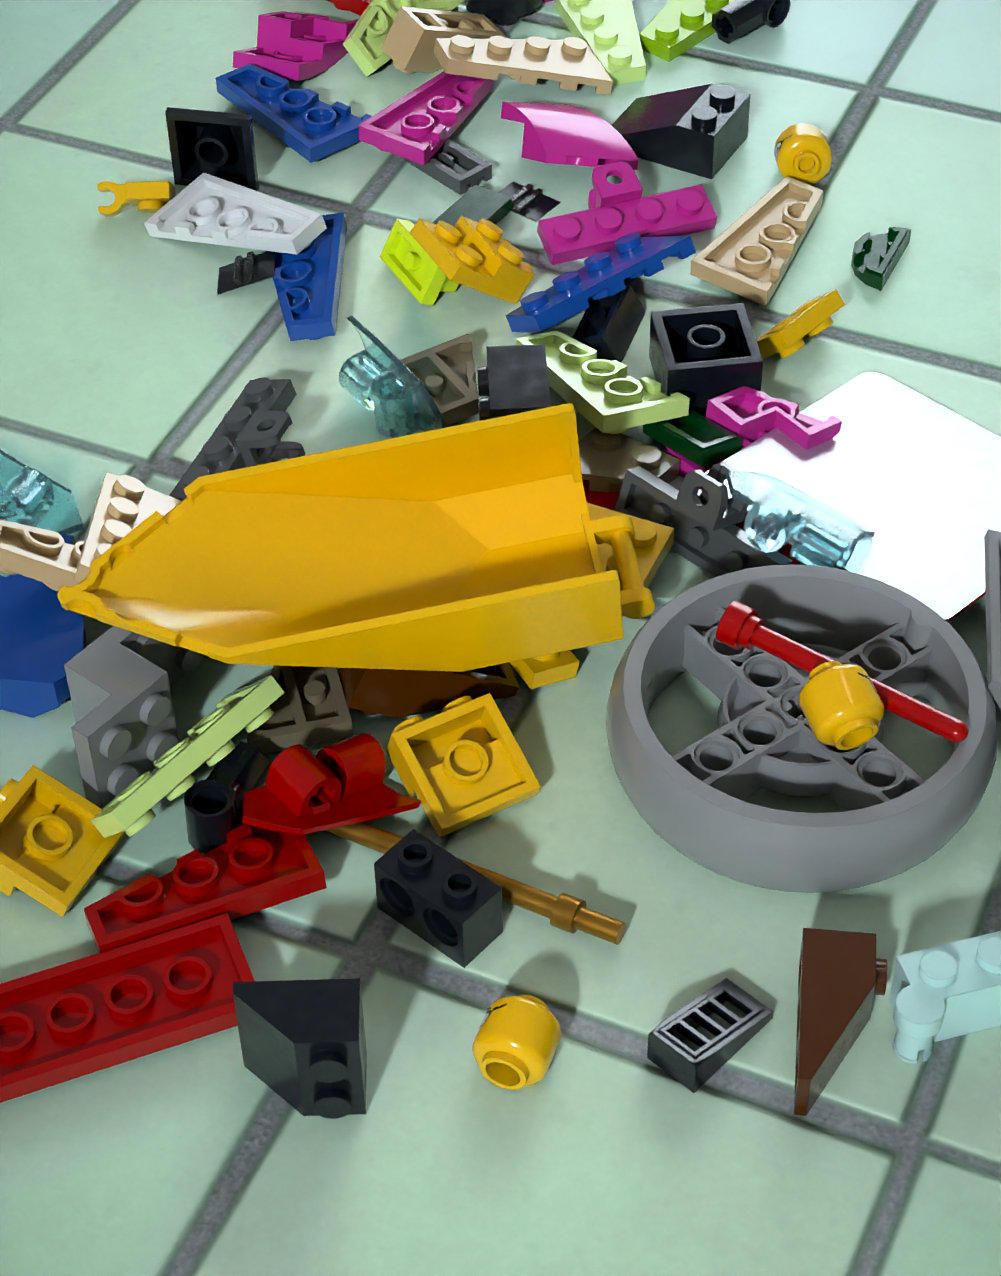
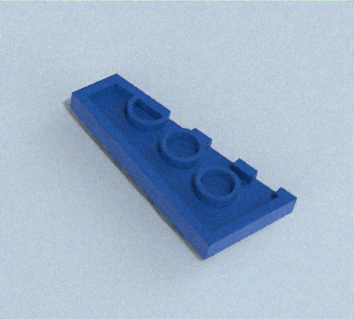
[216,64,372,163]
[265,213,347,341]
[506,233,696,333]

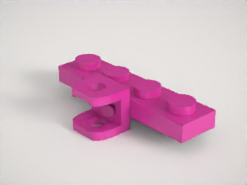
[537,161,717,265]

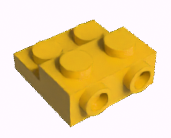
[410,216,535,304]
[386,693,541,838]
[0,765,126,917]

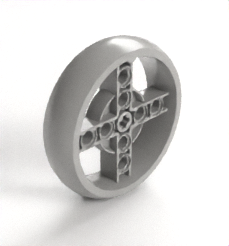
[606,564,998,893]

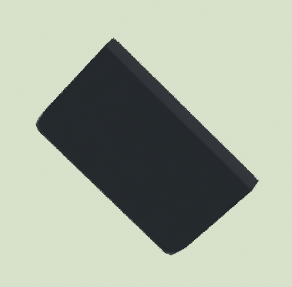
[572,285,645,363]

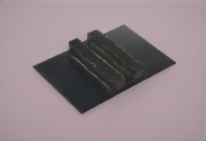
[498,181,561,222]
[217,251,275,295]

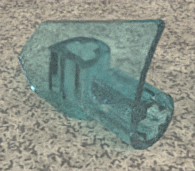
[339,316,447,438]
[0,449,84,535]
[726,469,876,570]

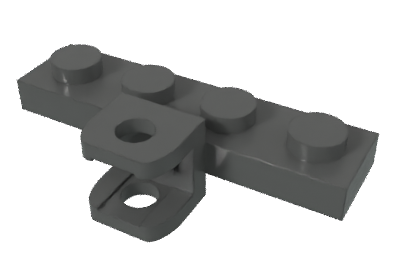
[169,378,306,501]
[614,462,793,577]

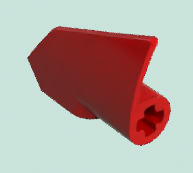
[242,733,421,835]

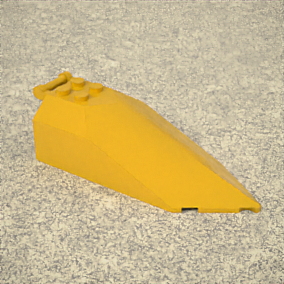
[57,403,655,672]

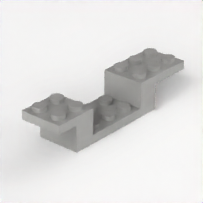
[64,626,208,809]

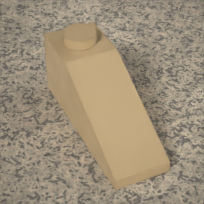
[381,7,507,74]

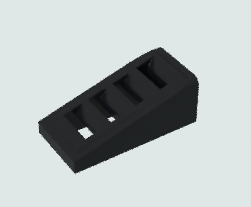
[647,978,773,1093]

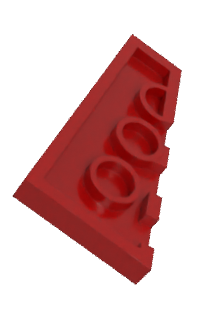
[84,824,327,953]

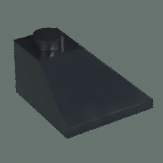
[165,107,259,191]

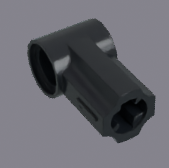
[712,0,790,44]
[184,741,271,854]

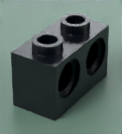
[374,829,503,968]

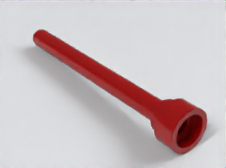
[716,601,969,743]

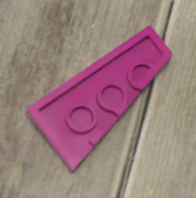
[358,71,494,166]

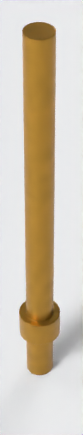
[324,822,626,945]

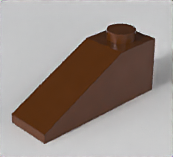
[339,662,519,718]
[794,928,887,1116]

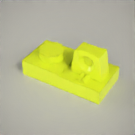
[379,219,459,306]

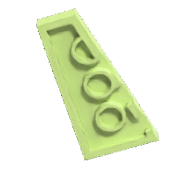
[343,0,465,77]
[554,0,646,86]
[516,330,690,434]
[90,675,285,838]

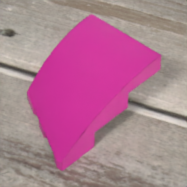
[233,11,359,81]
[501,101,639,170]
[665,386,842,490]

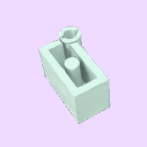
[889,931,1001,1064]

